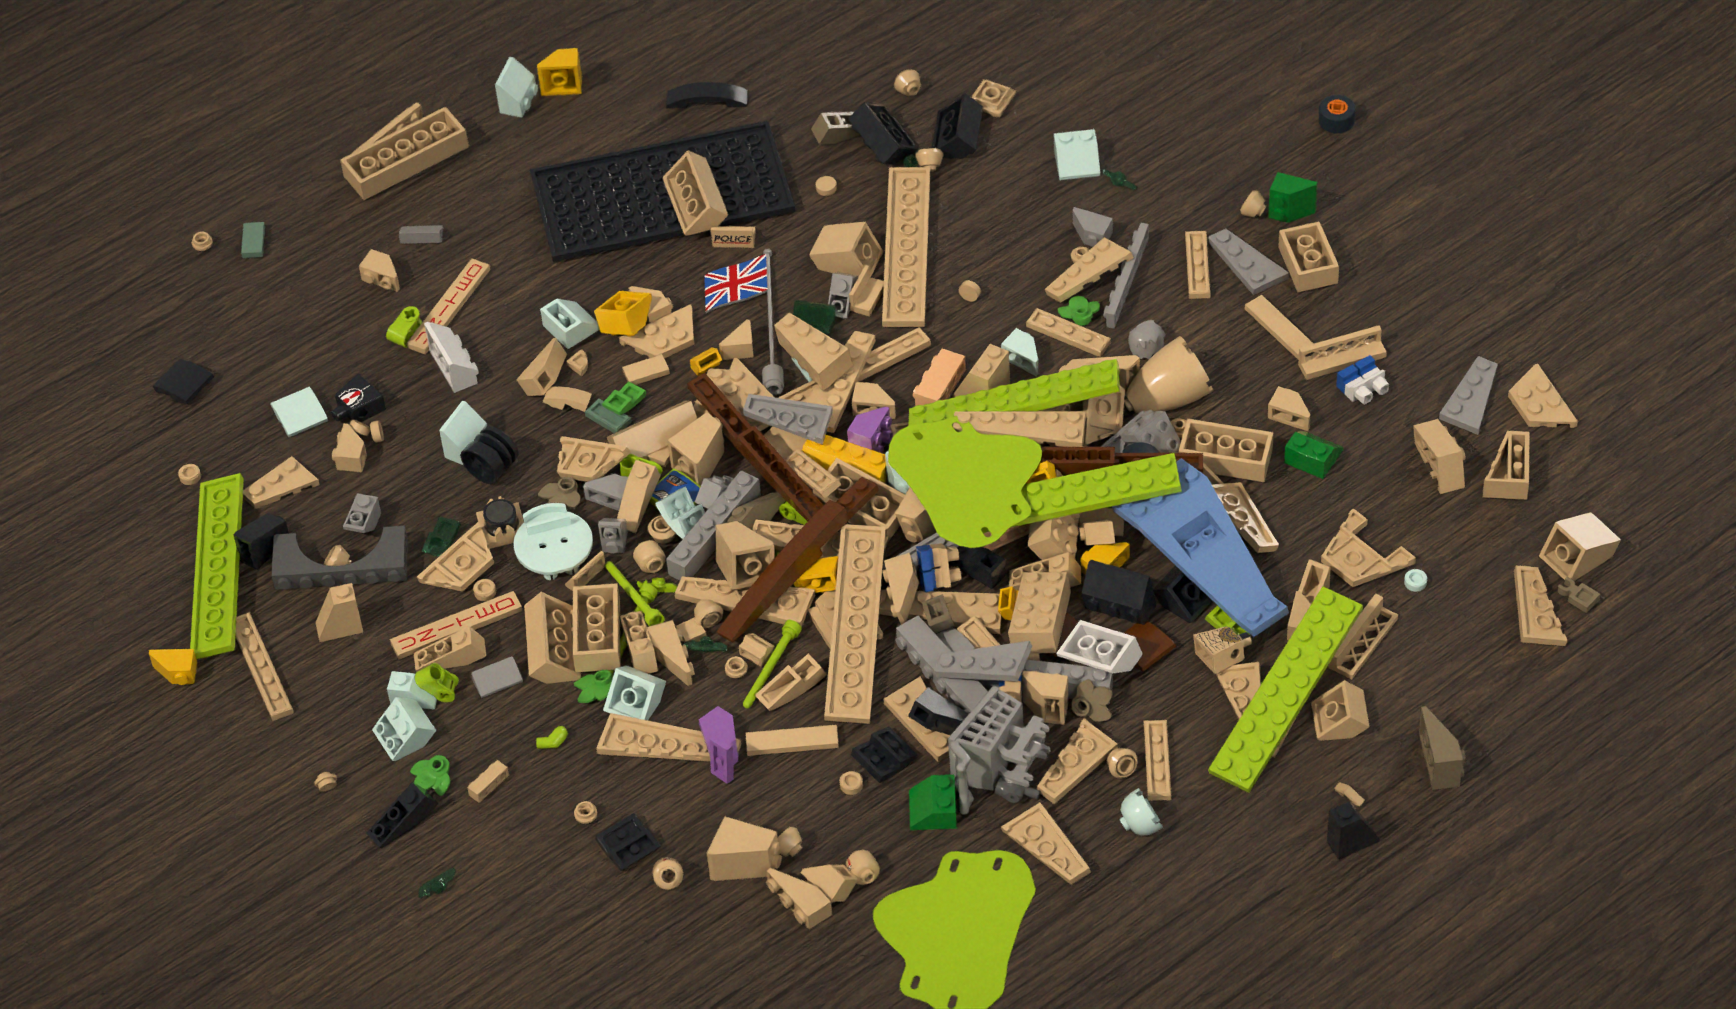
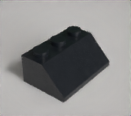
[932,93,983,159]
[848,102,919,165]
[1082,559,1157,625]
[1153,565,1213,623]

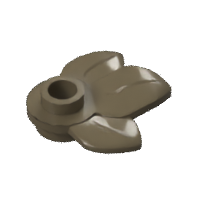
[538,477,580,509]
[1072,679,1112,721]

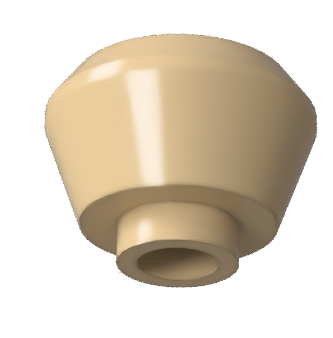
[894,70,921,96]
[916,148,944,171]
[1240,191,1267,218]
[648,515,676,544]
[323,545,351,566]
[694,599,723,628]
[1107,748,1138,778]
[778,827,802,857]

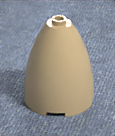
[1124,336,1213,413]

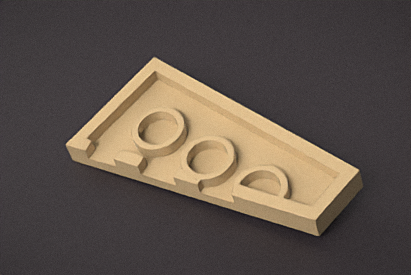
[1045,237,1134,303]
[1212,482,1279,553]
[1514,565,1568,646]
[884,677,951,762]
[1037,719,1117,804]
[1001,803,1091,885]

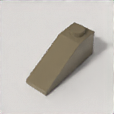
[811,112,860,144]
[726,493,785,530]

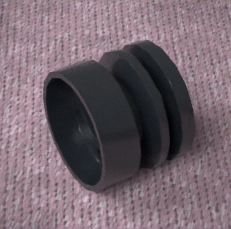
[460,426,519,484]

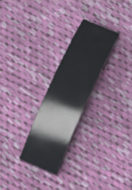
[666,82,748,108]

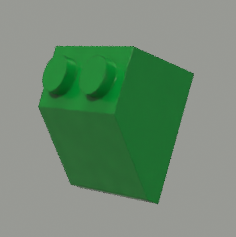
[1269,172,1317,223]
[1284,431,1343,479]
[909,774,957,830]

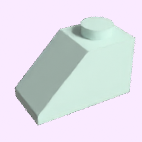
[1001,328,1038,376]
[387,671,437,709]

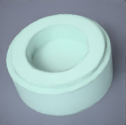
[1404,569,1427,592]

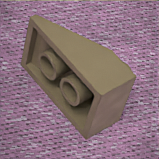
[1419,706,1466,790]

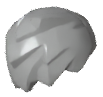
[1128,320,1166,359]

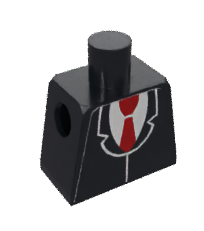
[331,374,386,422]

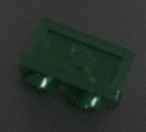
[792,300,836,334]

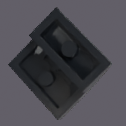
[153,359,214,404]
[851,726,918,783]
[595,813,660,871]

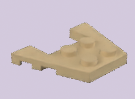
[1321,509,1416,587]

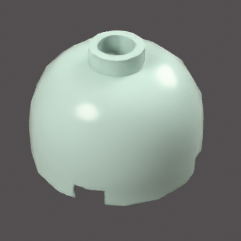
[1120,788,1163,836]

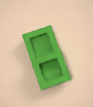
[602,381,646,415]

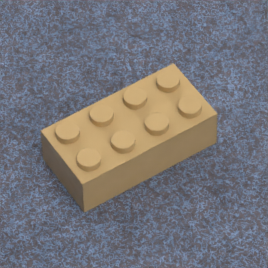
[1178,419,1273,482]
[813,458,905,542]
[1028,469,1080,560]
[1008,572,1071,653]
[573,583,621,672]

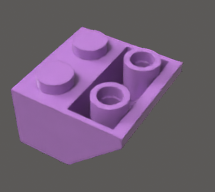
[847,406,893,454]

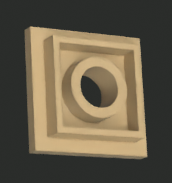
[972,80,1016,117]

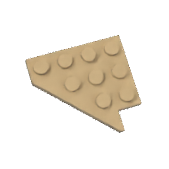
[694,358,775,423]

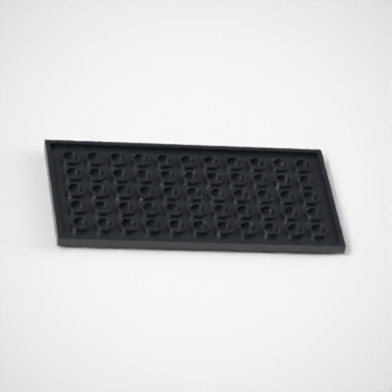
[530,121,795,262]

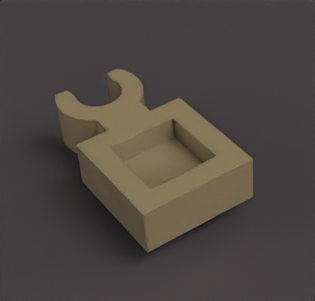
[1557,577,1600,613]

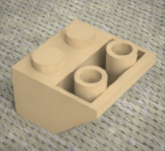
[1022,671,1069,725]

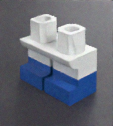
[1336,355,1389,405]

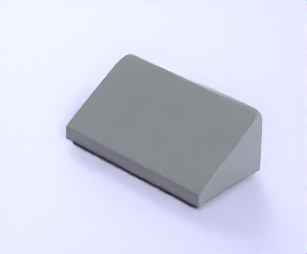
[399,225,443,244]
[471,657,523,698]

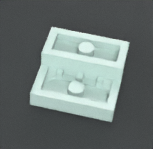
[271,387,328,438]
[655,487,705,539]

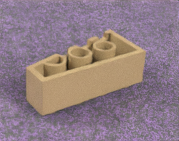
[774,313,853,391]

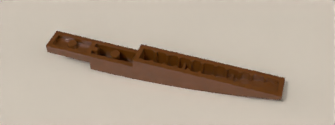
[687,373,824,521]
[1039,447,1203,476]
[717,477,879,643]

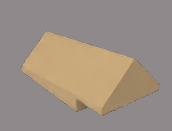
[607,401,698,460]

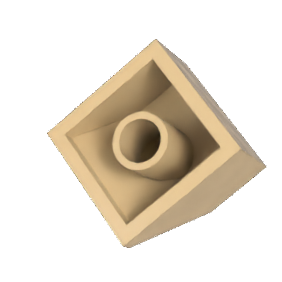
[1311,680,1370,741]

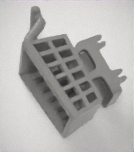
[948,686,1050,814]

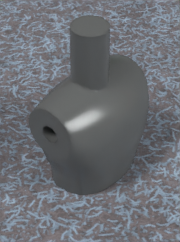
[995,776,1040,803]

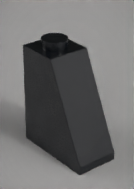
[233,513,289,570]
[1327,801,1380,860]

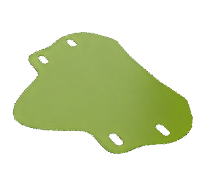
[888,416,1042,548]
[873,850,1035,1009]

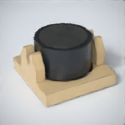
[476,496,524,549]

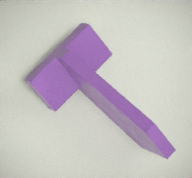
[699,706,738,784]

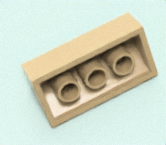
[662,151,728,236]
[524,592,581,684]

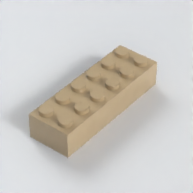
[340,107,469,200]

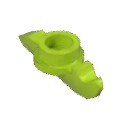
[637,578,678,592]

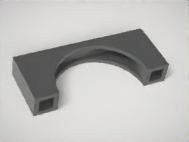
[272,526,408,590]

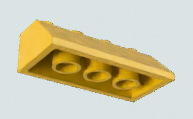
[802,435,887,484]

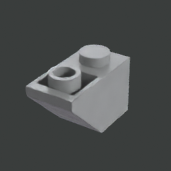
[826,272,859,318]
[695,475,734,509]
[343,493,381,533]
[598,518,628,553]

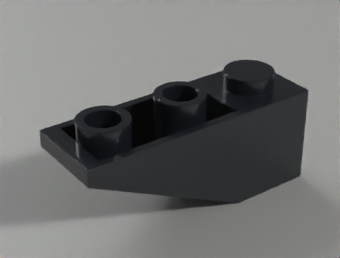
[948,546,1006,589]
[908,688,985,741]
[366,782,439,849]

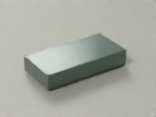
[241,222,265,258]
[585,398,632,433]

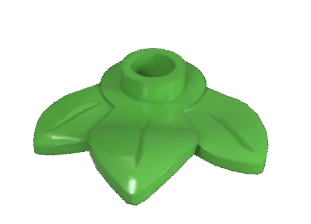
[1058,296,1100,326]
[574,670,614,703]
[410,755,451,796]

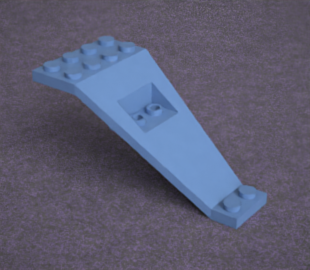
[1112,458,1289,637]

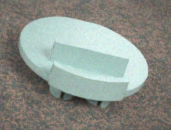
[514,503,593,580]

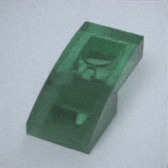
[422,516,461,557]

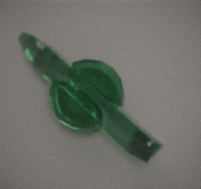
[903,149,921,167]
[1101,169,1137,190]
[684,636,727,652]
[418,868,456,899]

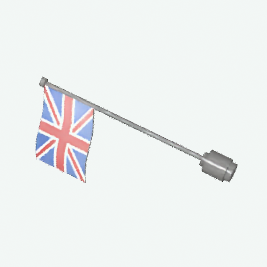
[705,249,784,396]

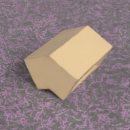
[739,633,775,667]

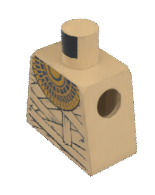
[1193,627,1252,674]

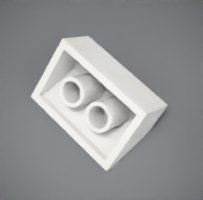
[424,322,479,393]
[1057,620,1143,673]

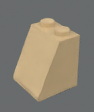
[809,222,883,277]
[952,344,1010,398]
[668,412,725,486]
[895,487,937,543]
[1539,512,1621,581]
[716,521,774,590]
[707,817,782,881]

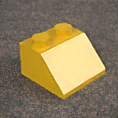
[537,48,582,96]
[594,291,652,337]

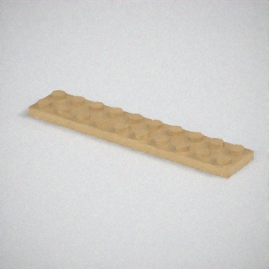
[882,167,930,327]
[824,524,886,724]

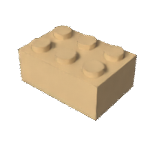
[1279,222,1339,292]

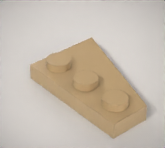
[243,456,320,509]
[1215,662,1261,720]

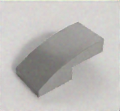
[936,627,975,652]

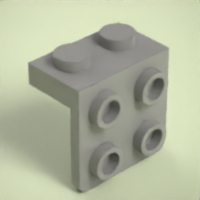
[1120,410,1181,453]

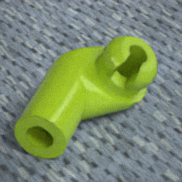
[536,726,568,749]

